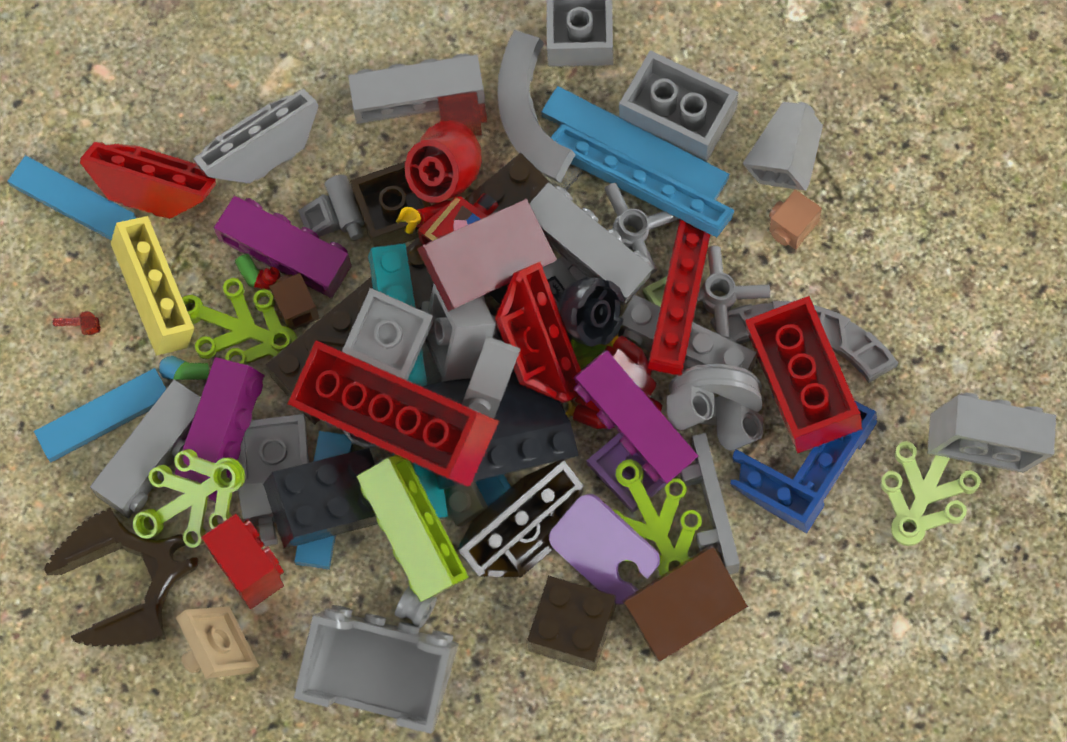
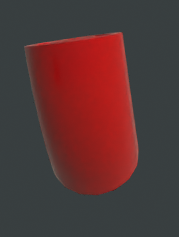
[405,120,482,203]

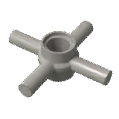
[604,183,678,275]
[697,246,770,339]

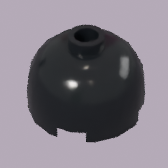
[558,277,625,347]

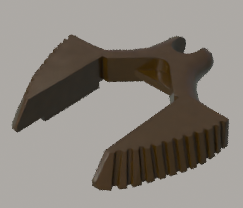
[44,507,199,647]

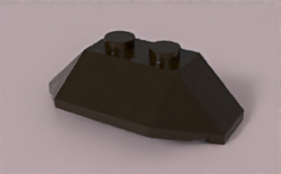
[457,459,584,577]

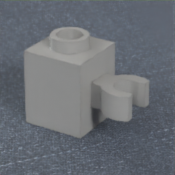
[238,481,278,547]

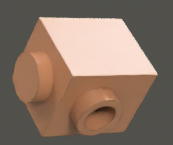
[769,189,822,250]

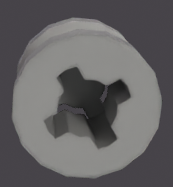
[395,586,437,628]

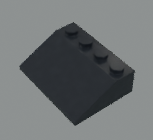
[421,367,579,490]

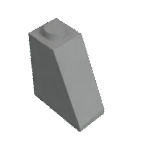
[742,102,823,191]

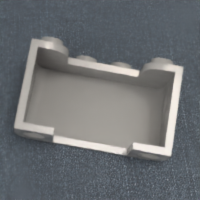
[294,605,459,734]

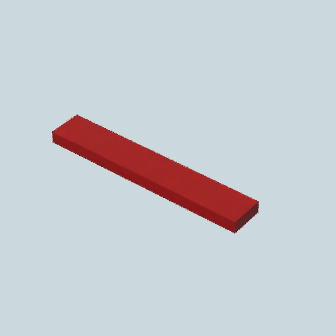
[647,219,710,376]

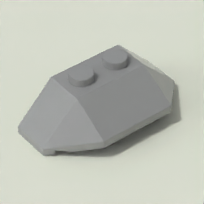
[193,88,319,184]

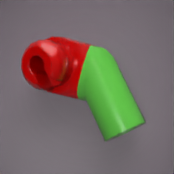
[235,254,281,290]

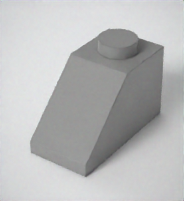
[462,336,520,419]

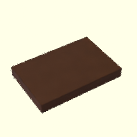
[622,546,748,662]

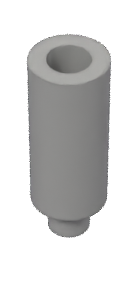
[325,174,364,240]

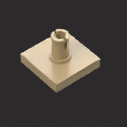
[176,606,259,679]

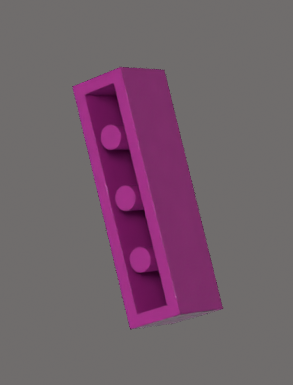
[214,195,352,299]
[572,350,698,484]
[174,357,265,503]

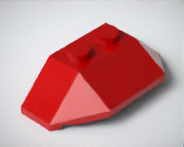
[80,142,216,219]
[495,261,581,403]

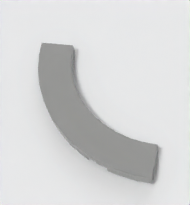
[498,30,576,183]
[710,301,898,383]

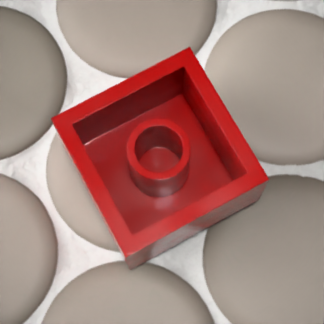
[201,513,284,610]

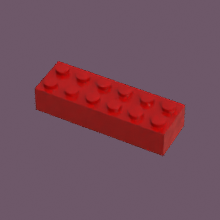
[287,340,499,487]

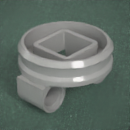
[667,364,763,451]

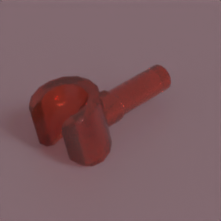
[53,311,101,335]

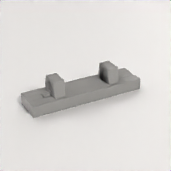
[680,433,740,574]

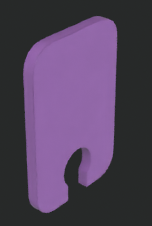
[549,494,660,604]

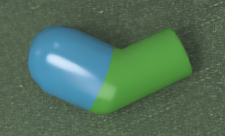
[159,356,209,380]

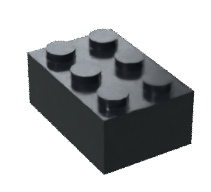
[263,448,378,549]

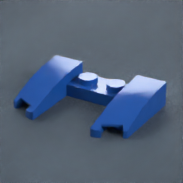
[730,394,878,534]

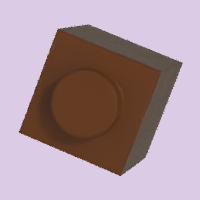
[269,273,320,330]

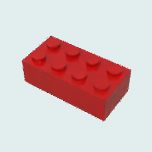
[745,296,862,454]

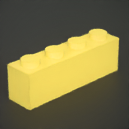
[111,216,194,356]

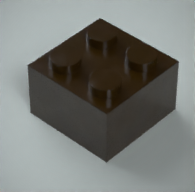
[350,161,431,248]
[527,575,616,671]

